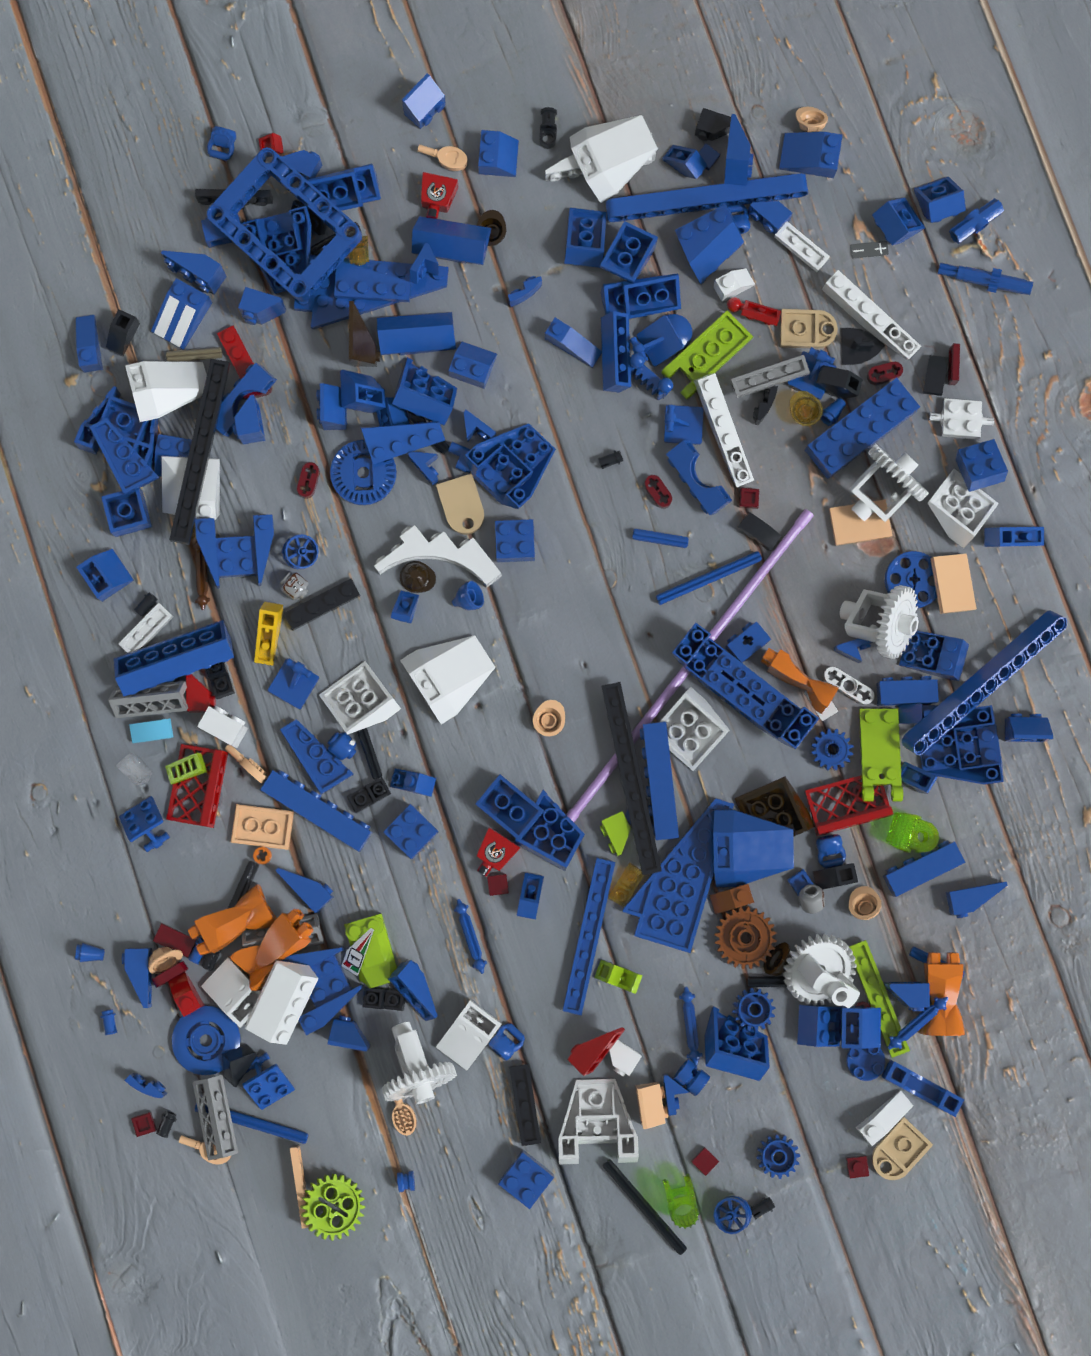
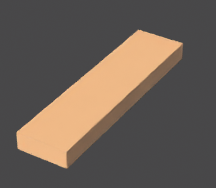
[290,1145,311,1229]

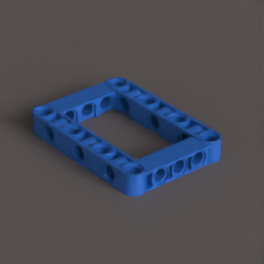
[207,147,362,302]

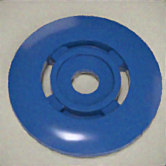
[330,440,397,505]
[172,1006,241,1075]

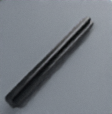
[202,861,259,971]
[603,1159,687,1255]

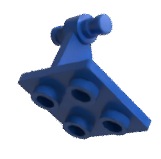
[630,315,684,366]
[787,347,836,400]
[664,405,704,445]
[268,658,319,710]
[119,796,170,852]
[242,1052,295,1110]

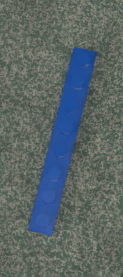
[562,858,616,1016]

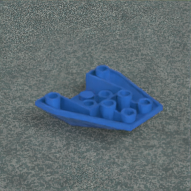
[240,206,311,294]
[464,423,556,509]
[920,705,1004,785]
[713,810,794,887]

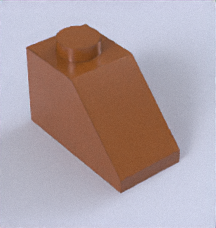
[709,884,754,914]

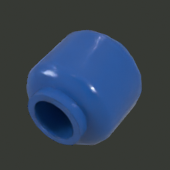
[328,732,356,760]

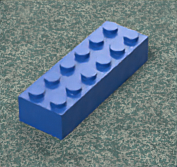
[805,378,920,479]
[114,620,234,696]

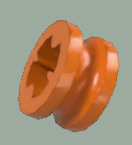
[253,847,272,864]

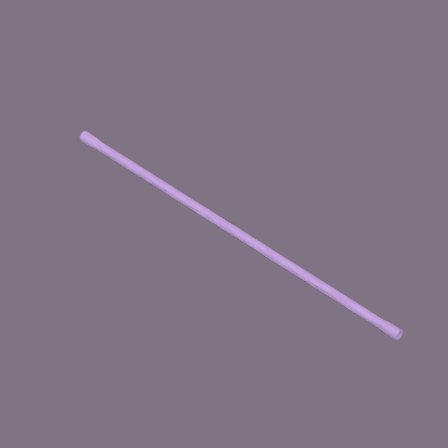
[566,509,814,822]

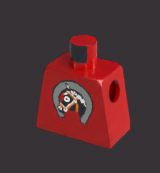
[421,172,459,219]
[477,827,520,877]

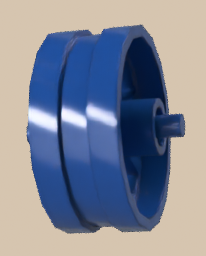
[282,534,319,570]
[714,1195,752,1234]

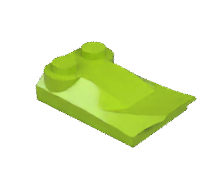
[344,913,397,989]

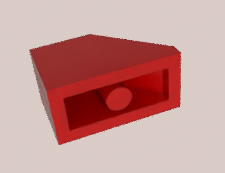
[186,674,216,713]
[168,972,205,1017]

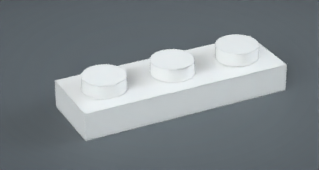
[774,221,830,272]
[119,603,174,653]

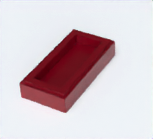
[948,343,960,385]
[153,923,197,958]

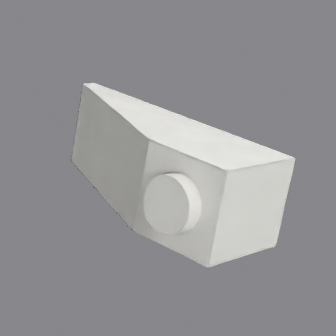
[855,1090,913,1146]

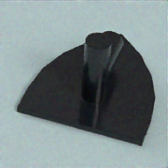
[841,328,885,365]

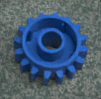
[810,729,853,771]
[732,988,776,1032]
[756,1134,800,1179]

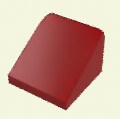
[258,133,283,154]

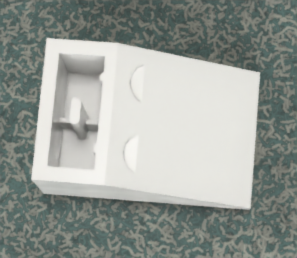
[201,957,262,1028]
[436,999,502,1070]

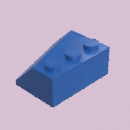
[675,204,744,285]
[392,357,457,426]
[514,790,585,871]
[704,1006,770,1081]

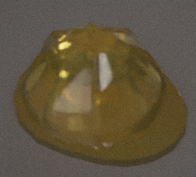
[790,391,823,426]

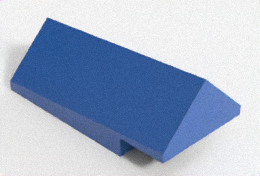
[299,164,381,212]
[411,216,491,265]
[600,273,681,319]
[377,312,456,355]

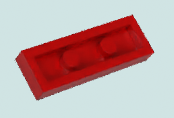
[217,325,254,379]

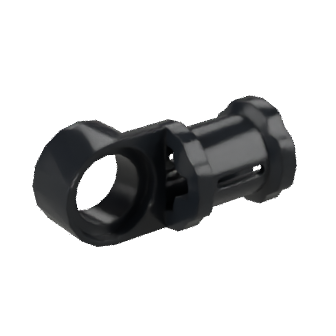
[540,107,557,149]

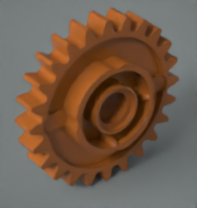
[714,906,777,969]

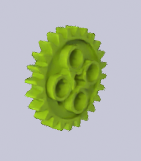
[300,1173,365,1241]

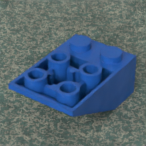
[161,250,227,295]
[899,631,969,681]

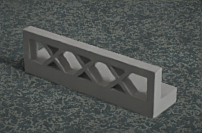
[731,355,810,398]
[108,681,188,718]
[242,914,324,949]
[193,1075,238,1160]

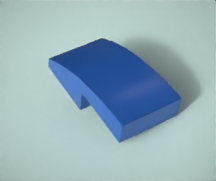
[508,276,542,307]
[124,1073,168,1098]

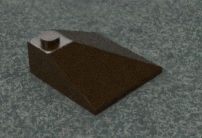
[349,301,380,367]
[734,776,815,837]

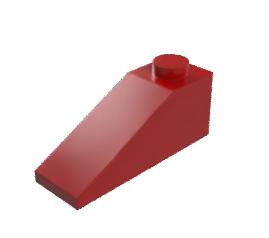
[567,1027,625,1076]

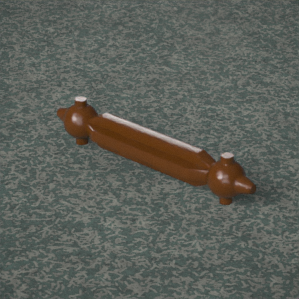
[193,541,210,610]

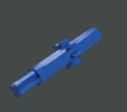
[938,263,1034,295]

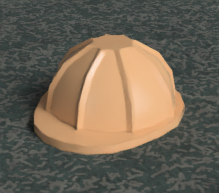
[796,107,828,132]
[533,700,565,737]
[849,886,881,921]
[148,947,183,974]

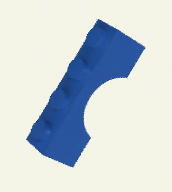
[216,363,277,437]
[666,439,732,515]
[881,1060,964,1117]

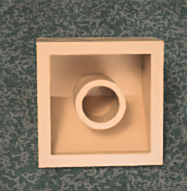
[635,1082,668,1129]

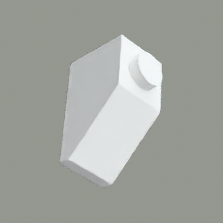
[713,268,755,303]
[609,1040,642,1077]

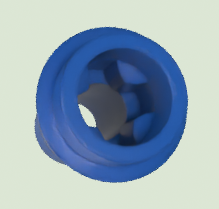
[820,398,846,426]
[75,943,105,962]

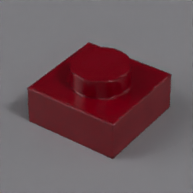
[846,1155,869,1179]

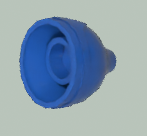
[452,581,484,610]

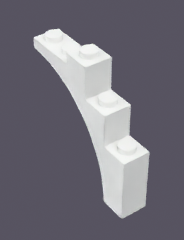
[374,525,502,588]

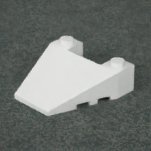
[558,1079,639,1164]

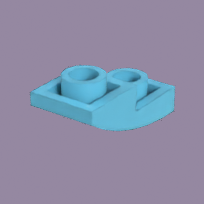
[129,718,173,743]

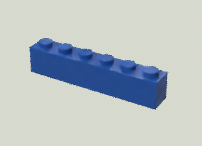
[640,722,679,840]
[260,769,373,852]

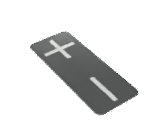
[850,241,889,259]

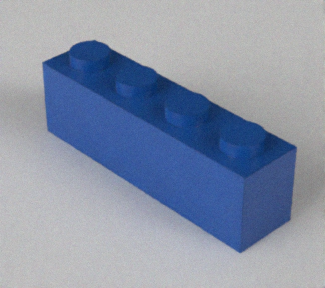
[601,311,631,393]
[883,840,966,897]

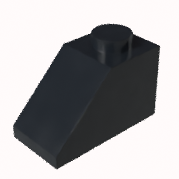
[695,108,731,141]

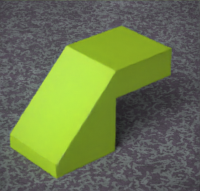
[594,960,642,994]

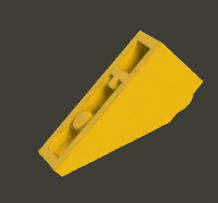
[254,602,283,666]

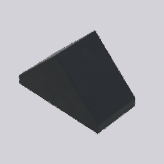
[221,1045,258,1088]

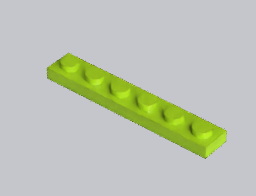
[849,940,910,1058]

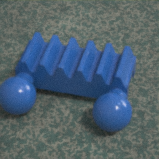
[630,353,673,400]

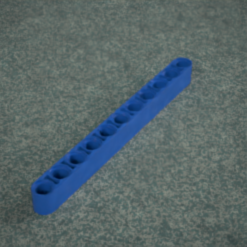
[605,173,808,222]
[902,610,1068,755]

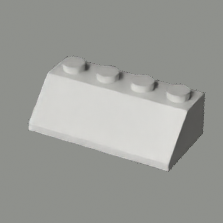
[245,960,318,1045]

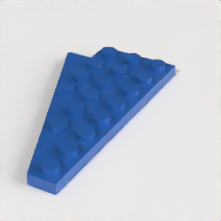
[294,255,449,329]
[622,798,734,953]

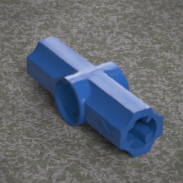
[949,198,1004,244]

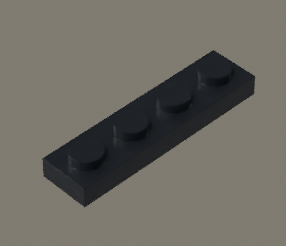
[195,189,273,206]
[284,578,361,631]
[509,1063,541,1146]

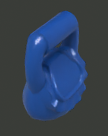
[207,126,236,161]
[728,204,751,234]
[816,834,846,869]
[489,1023,525,1060]

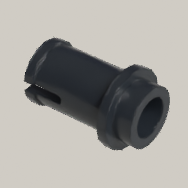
[598,450,623,469]
[134,592,158,617]
[156,1111,177,1138]
[750,1197,775,1220]

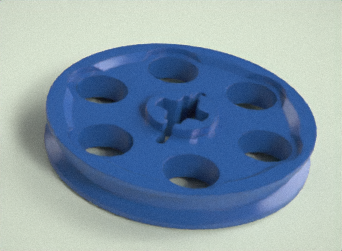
[885,551,937,608]

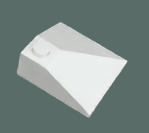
[162,456,220,520]
[928,469,999,549]
[319,661,401,735]
[660,687,730,771]

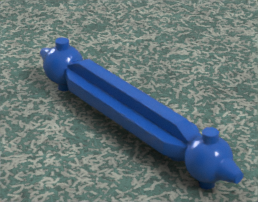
[454,899,487,974]
[679,987,703,1065]
[887,996,949,1050]

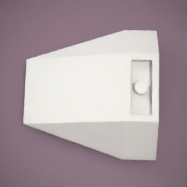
[570,115,658,203]
[125,361,207,422]
[400,635,496,725]

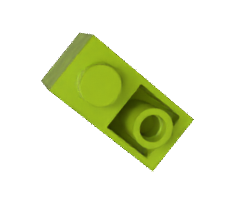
[599,811,631,856]

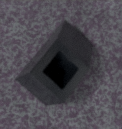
[106,309,140,356]
[816,365,863,399]
[813,863,858,890]

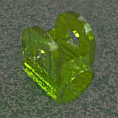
[886,812,939,854]
[662,1173,699,1229]

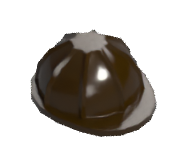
[476,210,507,246]
[400,561,436,593]
[764,942,791,976]

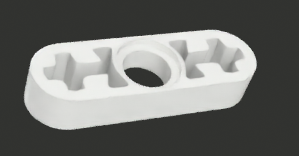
[823,667,874,705]

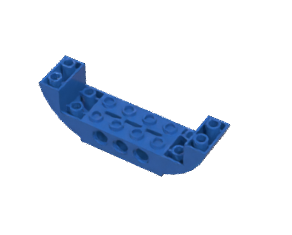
[672,623,820,749]

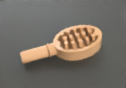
[418,144,468,171]
[225,745,268,784]
[392,1099,417,1136]
[179,1135,232,1165]

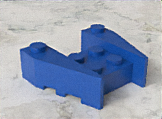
[74,386,158,468]
[195,514,274,589]
[281,947,363,1035]

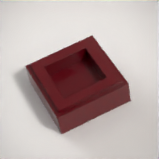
[739,488,760,509]
[487,874,509,896]
[131,1112,157,1137]
[691,1147,719,1176]

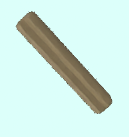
[166,347,222,362]

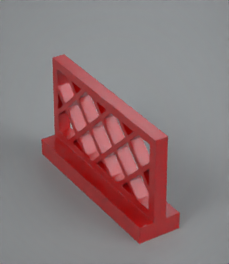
[166,744,228,828]
[804,775,894,836]

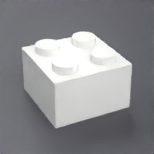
[197,706,248,748]

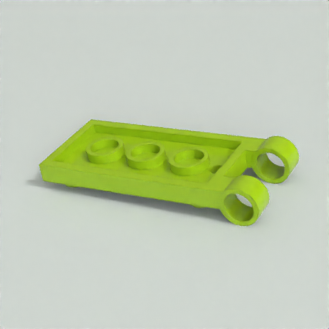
[661,310,753,400]
[859,709,903,802]

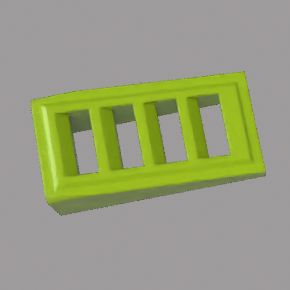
[165,753,207,785]

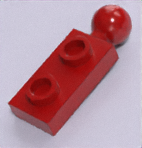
[727,297,781,326]

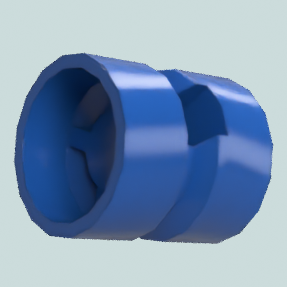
[673,1059,710,1096]

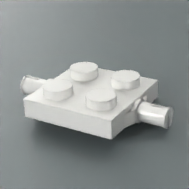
[929,398,994,440]

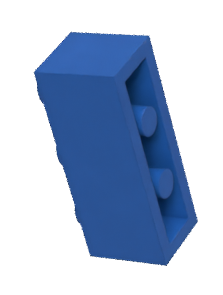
[876,676,939,706]

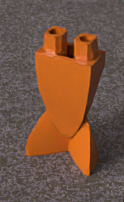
[760,648,839,714]
[188,884,277,955]
[230,909,314,991]
[919,952,965,1036]

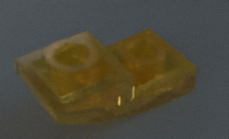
[349,236,369,265]
[608,862,644,908]

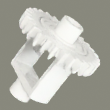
[849,444,929,522]
[840,585,919,659]
[783,934,860,1008]
[382,1022,457,1104]

